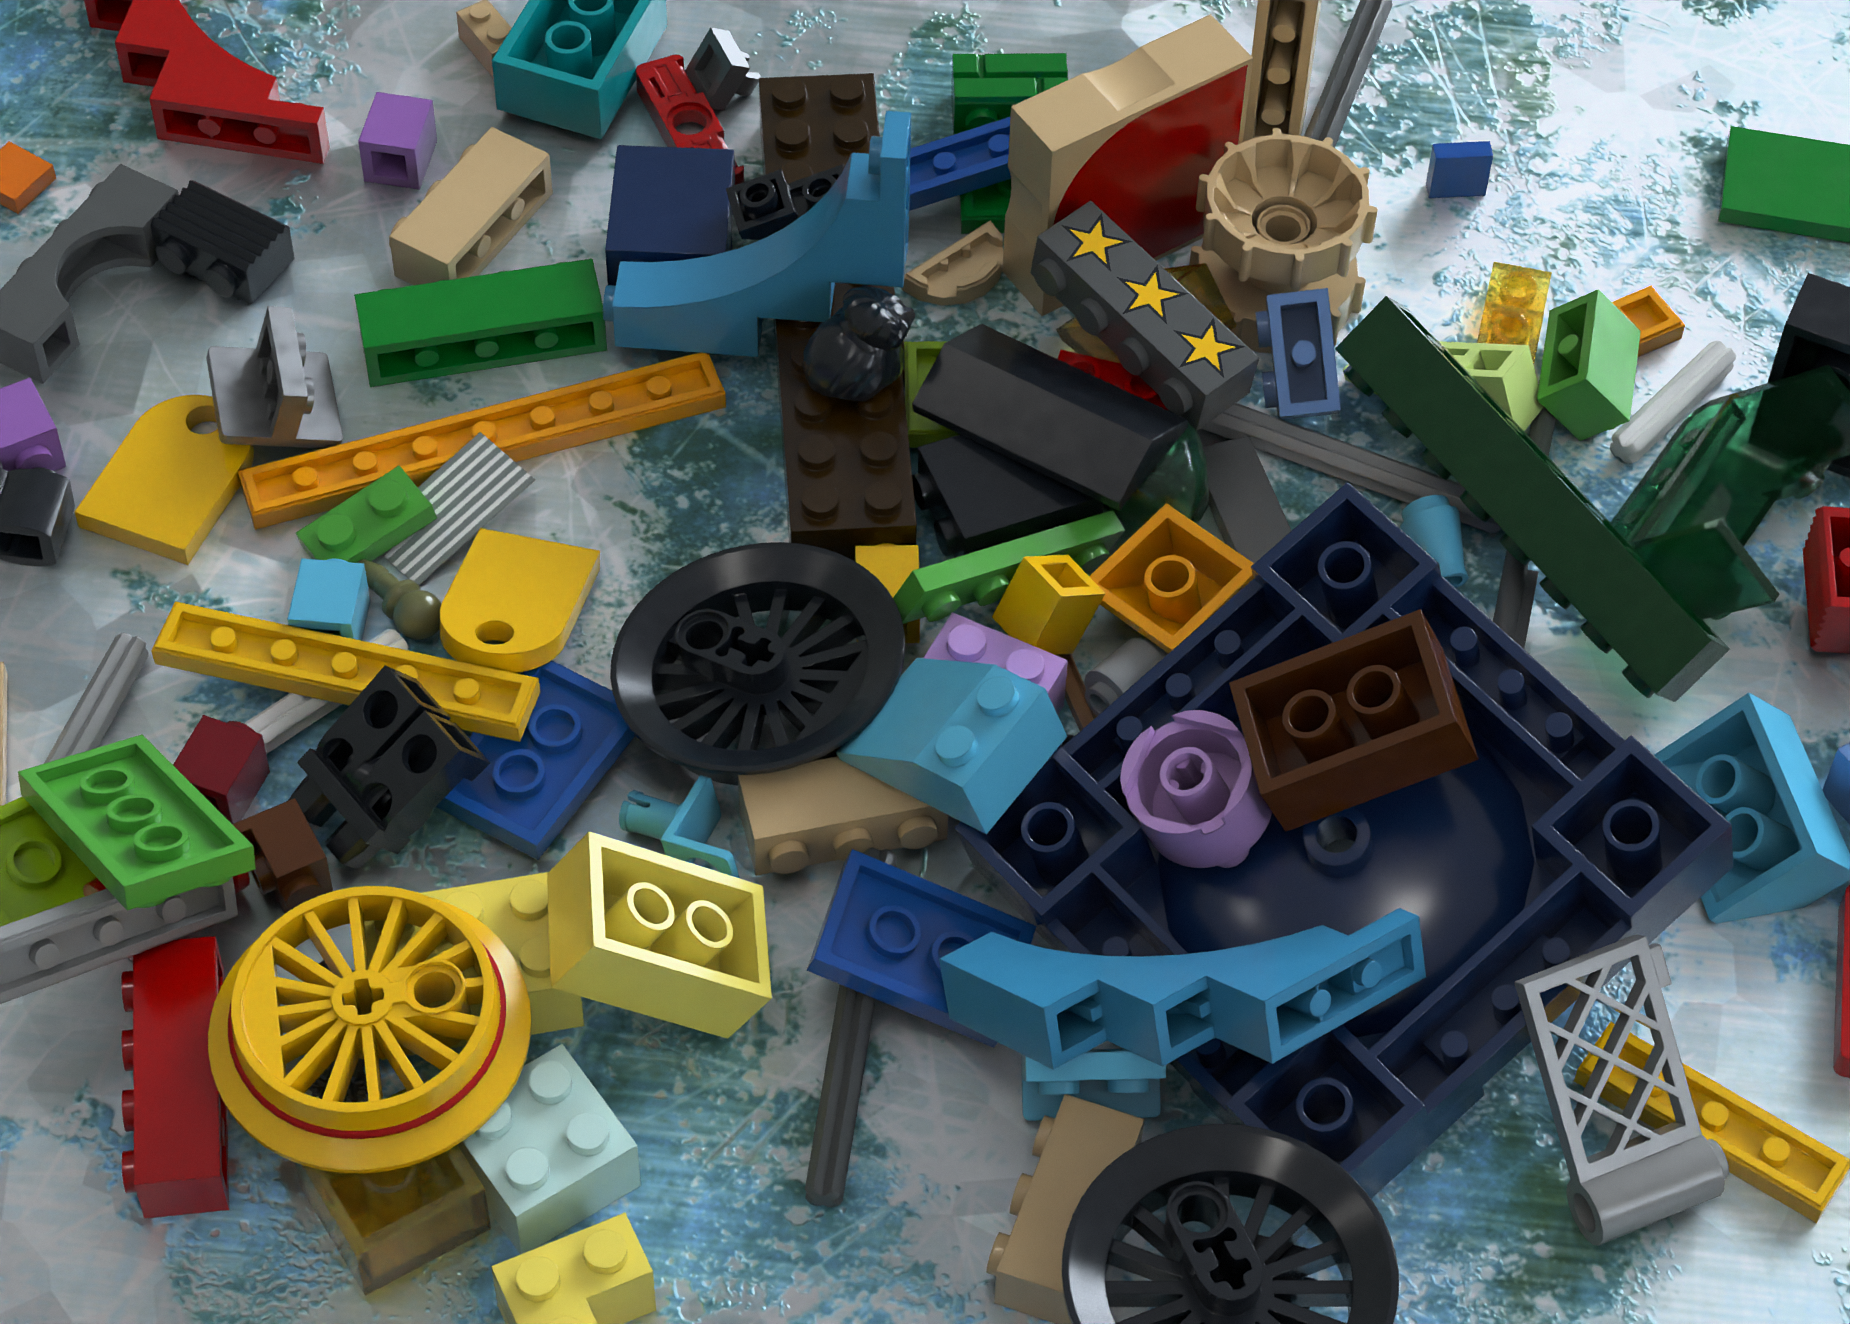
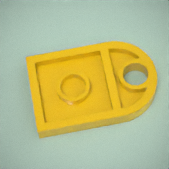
[75,395,254,565]
[440,528,600,673]

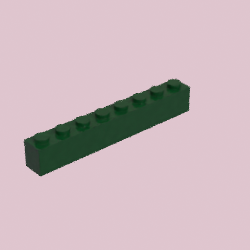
[1335,296,1730,702]

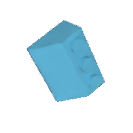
[1654,693,1850,924]

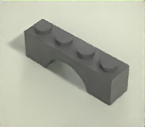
[0,164,179,384]

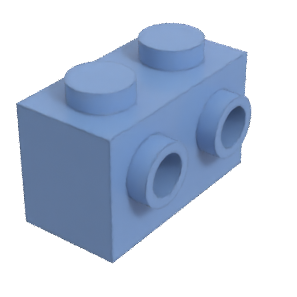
[1255,288,1341,420]

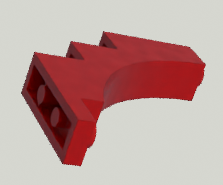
[84,0,330,164]

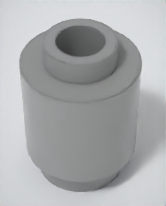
[1085,637,1168,716]

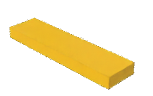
[1574,1022,1850,1223]

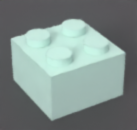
[448,1044,641,1254]

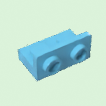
[1021,1049,1166,1121]

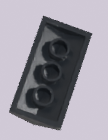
[912,324,1188,511]

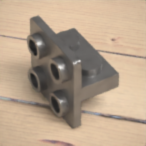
[206,306,343,449]

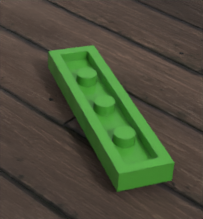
[893,510,1125,624]

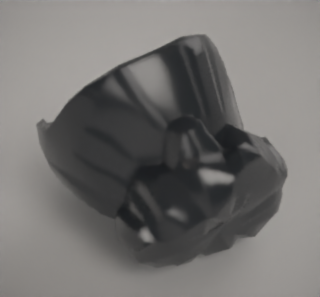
[802,285,915,402]

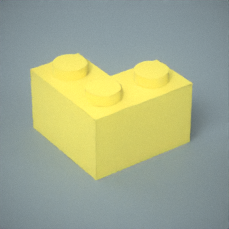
[491,1213,656,1324]

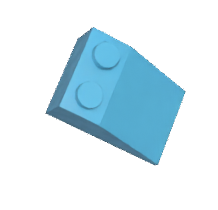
[836,658,1067,834]

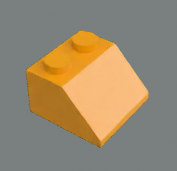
[1089,503,1254,654]

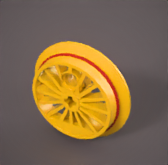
[208,886,532,1174]

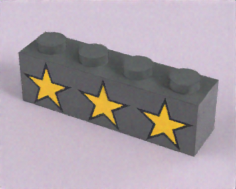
[1030,201,1259,431]

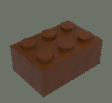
[1229,609,1479,832]

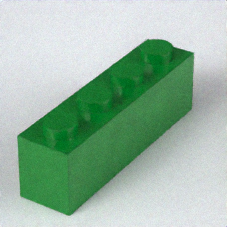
[354,259,607,387]

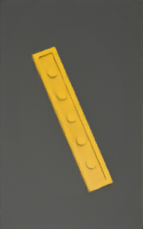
[151,601,541,742]

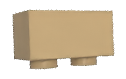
[456,0,512,77]

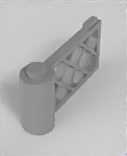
[1514,934,1729,1246]

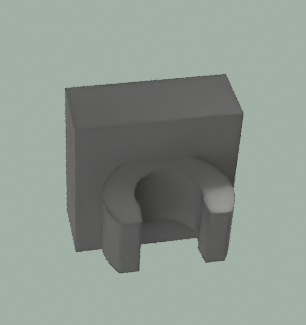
[685,28,761,111]

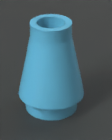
[1400,495,1469,588]

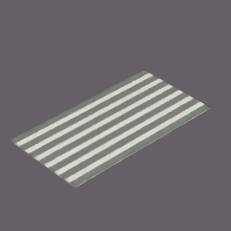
[382,432,536,585]

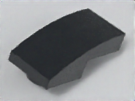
[726,164,845,240]

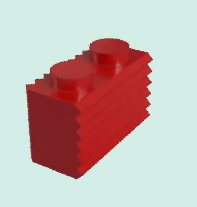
[1802,506,1850,654]

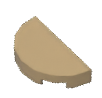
[902,220,1003,305]

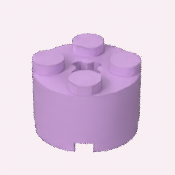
[1120,710,1272,868]

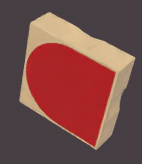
[1002,14,1253,316]

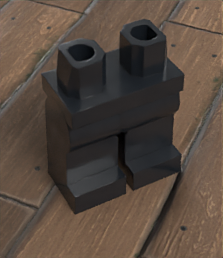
[288,665,490,869]

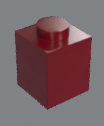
[173,715,270,825]

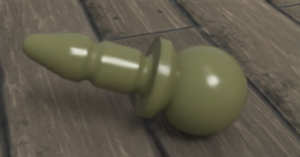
[358,559,441,640]

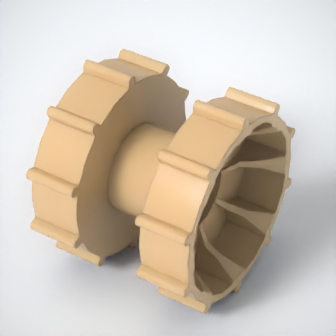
[1188,128,1378,354]

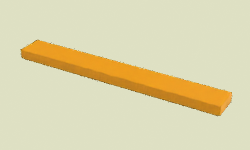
[238,353,726,530]

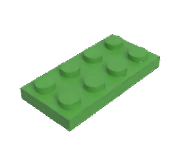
[18,734,256,911]

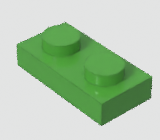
[296,466,437,563]

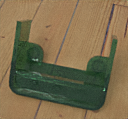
[1611,365,1850,620]

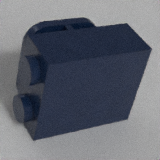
[605,145,735,286]

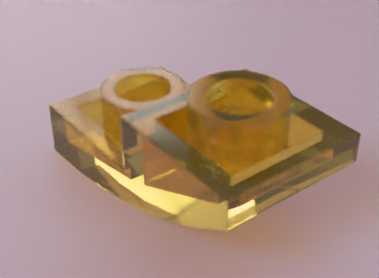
[1477,262,1552,365]

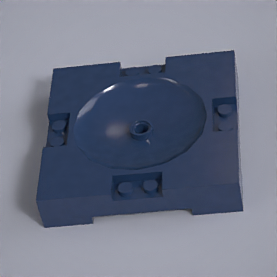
[954,482,1733,1199]

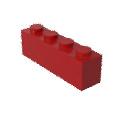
[121,936,229,1219]

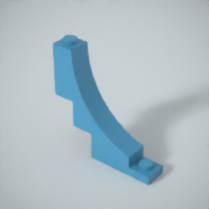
[603,111,911,357]
[939,908,1426,1070]

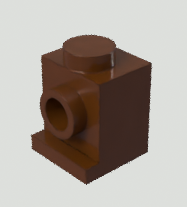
[233,798,333,914]

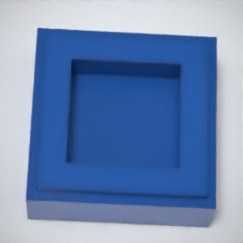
[1426,141,1493,198]

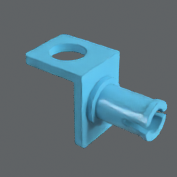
[619,775,740,878]

